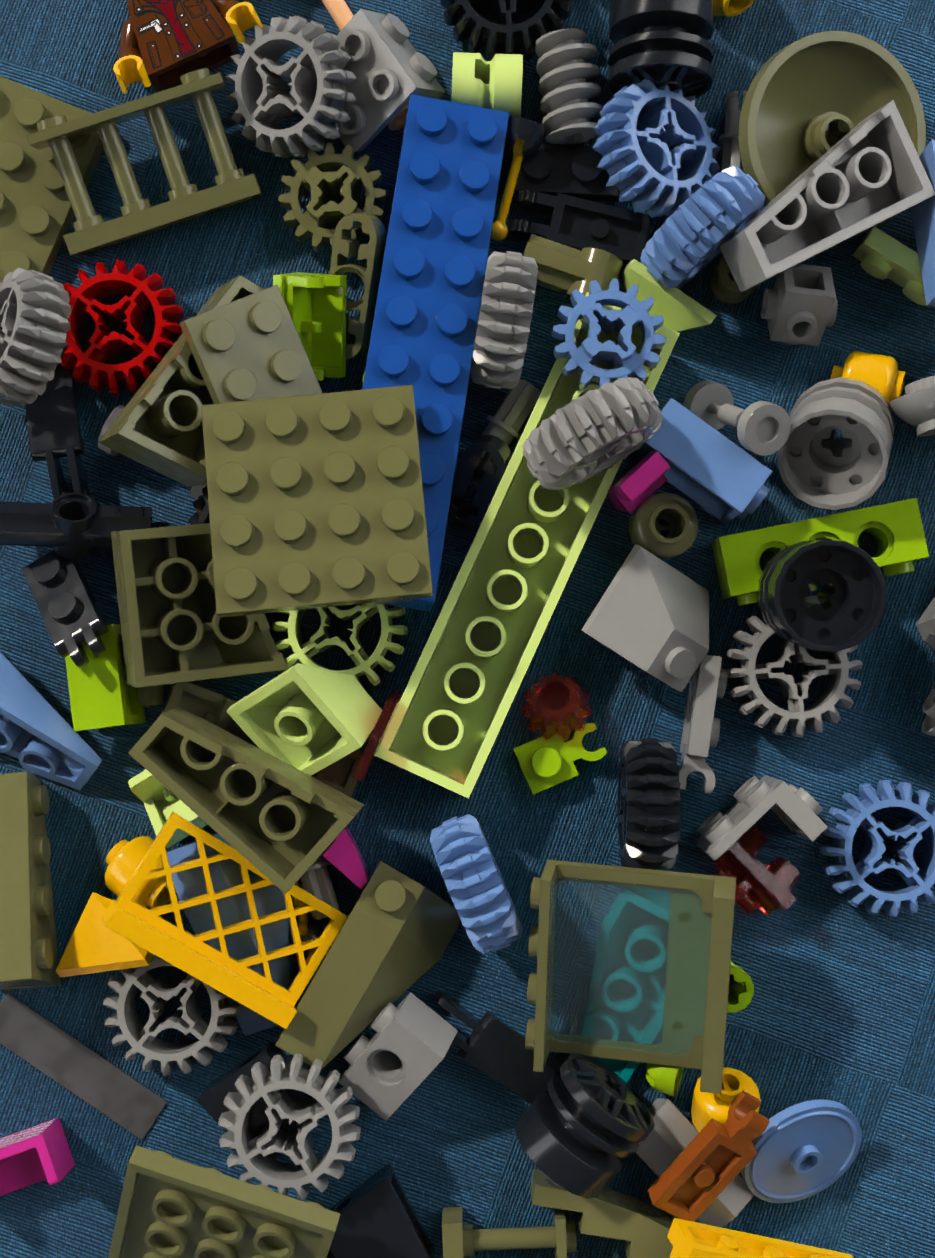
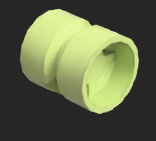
[451,52,523,118]

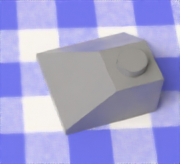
[581,544,709,693]

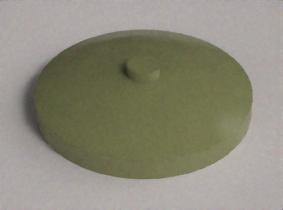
[738,31,926,235]

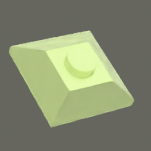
[226,663,384,776]

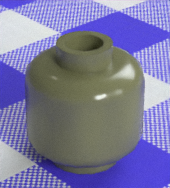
[628,493,699,561]

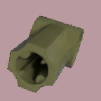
[523,234,623,302]

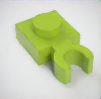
[513,723,607,795]

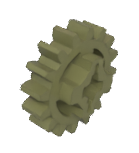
[278,142,387,253]

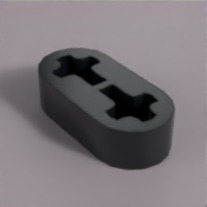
[448,435,511,527]

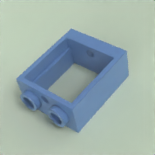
[630,397,772,525]

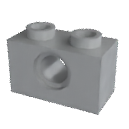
[339,992,458,1121]

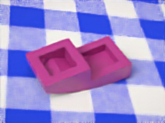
[608,451,670,514]
[322,827,369,889]

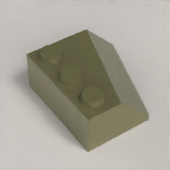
[111,523,288,688]

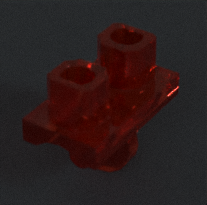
[708,825,800,915]

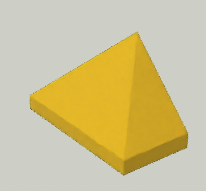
[56,892,153,978]

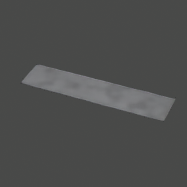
[0,993,167,1140]

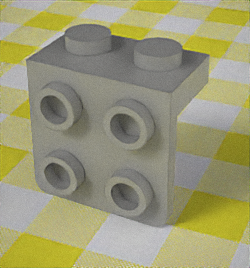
[336,9,445,153]
[695,775,828,860]

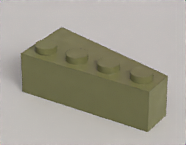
[128,706,364,894]

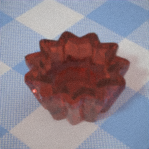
[521,672,593,740]

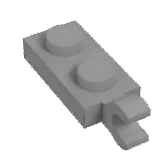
[679,654,728,794]

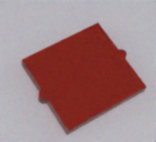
[353,690,403,781]

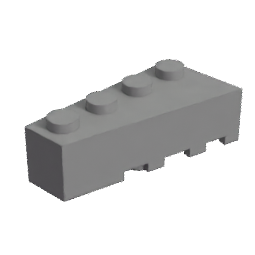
[719,100,935,293]

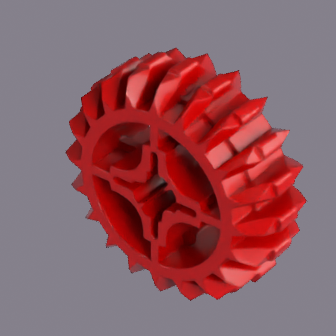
[61,259,185,396]

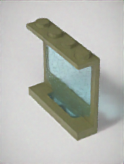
[525,859,736,1094]

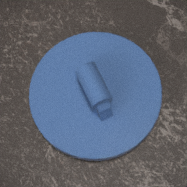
[741,1099,862,1203]

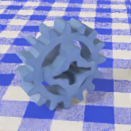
[552,278,666,389]

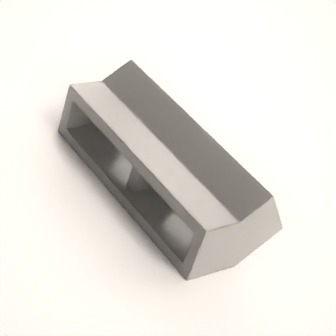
[635,1098,754,1227]

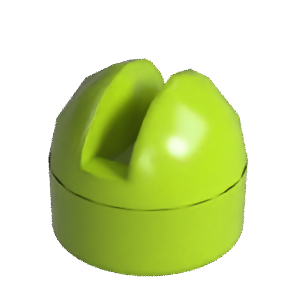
[646,1063,684,1097]

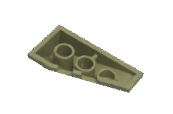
[275,861,461,1068]

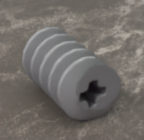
[535,28,603,145]

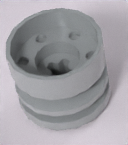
[777,377,895,510]

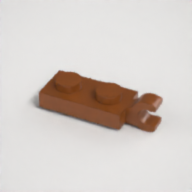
[648,1091,769,1222]

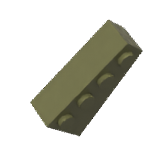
[98,275,264,487]
[0,771,61,992]

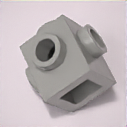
[761,264,838,346]

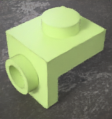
[128,769,208,849]

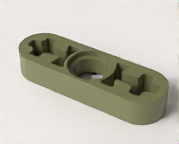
[329,212,386,360]

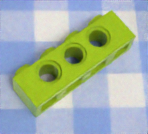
[711,498,929,606]

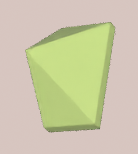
[622,259,717,332]

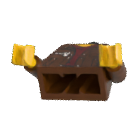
[113,0,263,94]

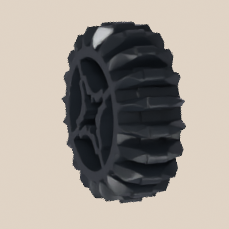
[440,0,571,62]
[617,738,681,871]

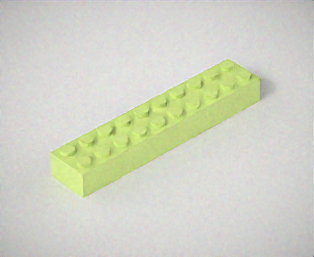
[375,292,680,799]

